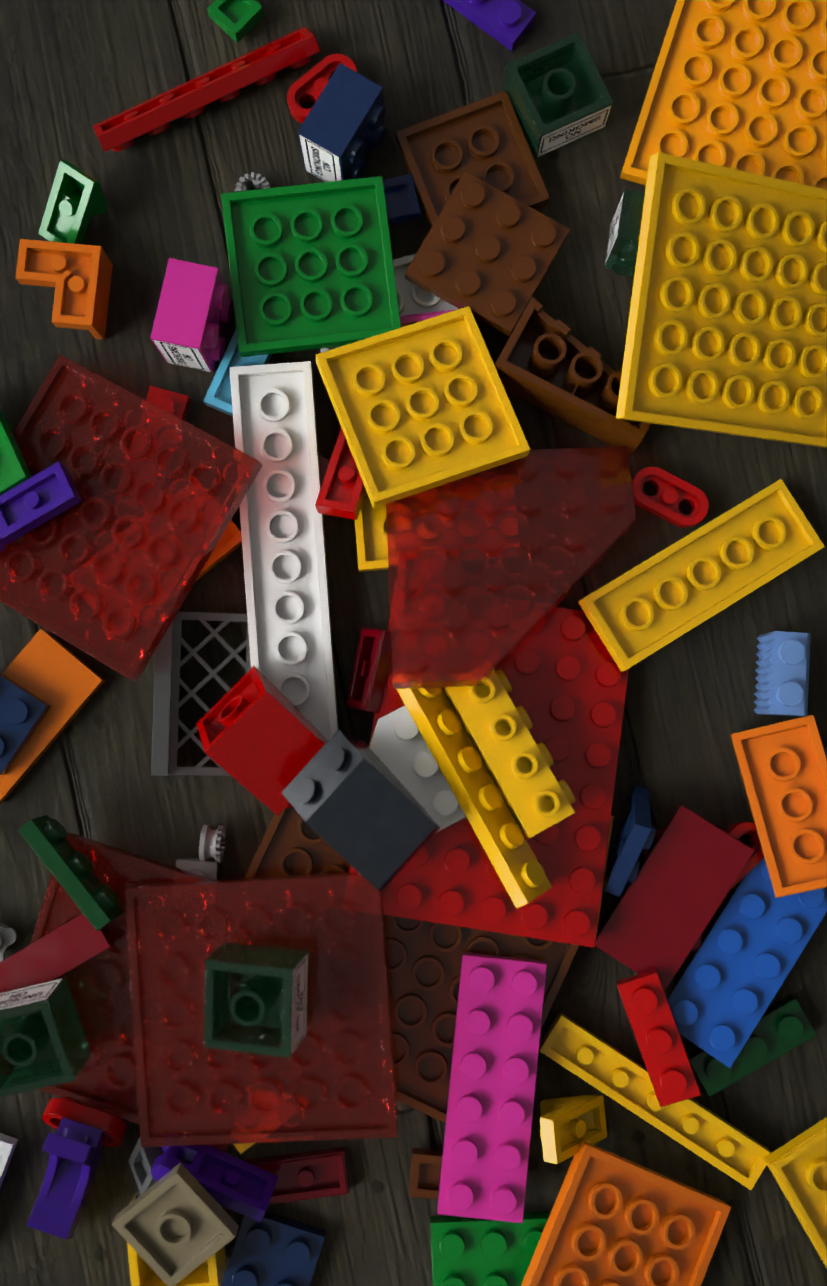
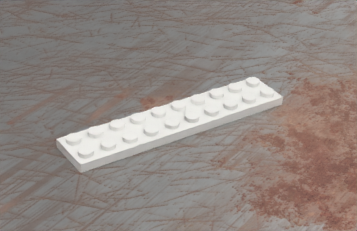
[229,361,339,740]

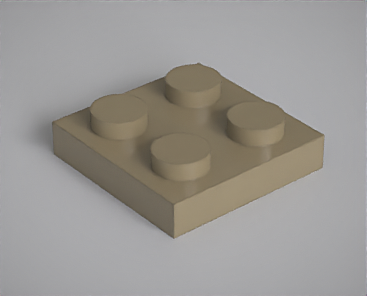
[112,1163,239,1286]

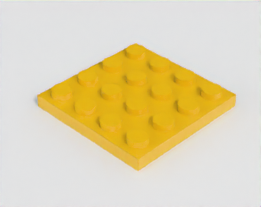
[316,306,530,508]

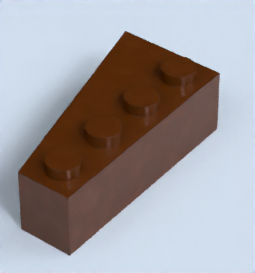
[495,297,651,456]

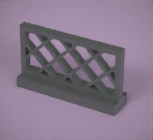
[151,610,251,776]

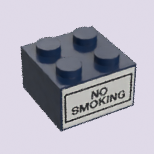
[298,63,387,182]

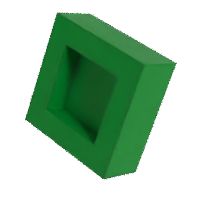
[207,0,264,43]

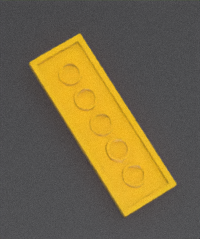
[578,479,825,672]

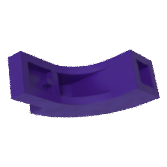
[26,1117,104,1239]

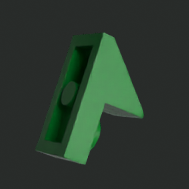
[38,159,107,244]

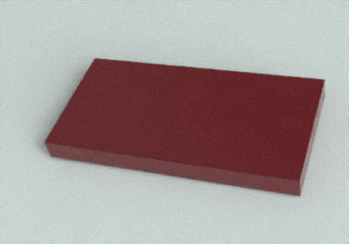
[595,804,754,991]

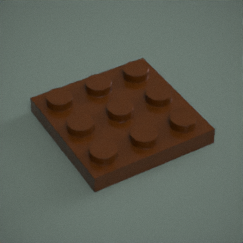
[395,91,550,228]
[405,171,570,337]

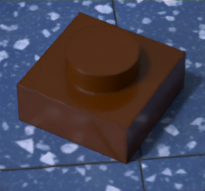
[408,1148,443,1199]

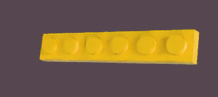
[392,664,552,908]
[539,1012,772,1190]

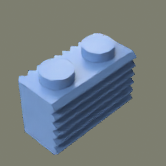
[754,631,811,716]

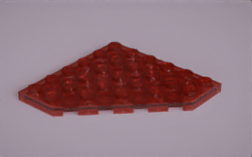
[386,446,636,689]

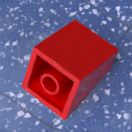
[196,666,328,816]

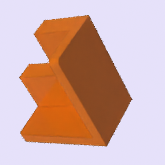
[15,239,113,340]

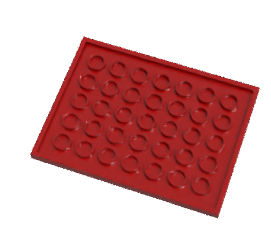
[343,582,629,948]

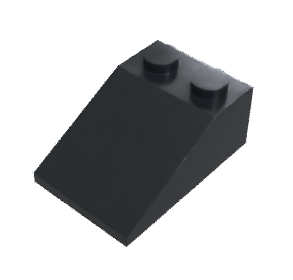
[281,729,441,891]

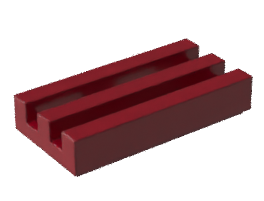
[345,628,396,714]

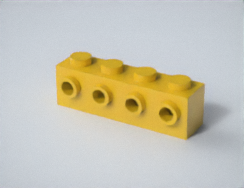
[444,662,575,839]

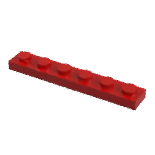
[93,27,320,152]

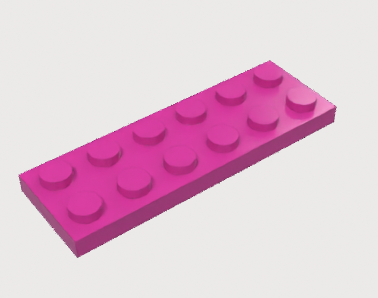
[437,952,547,1223]

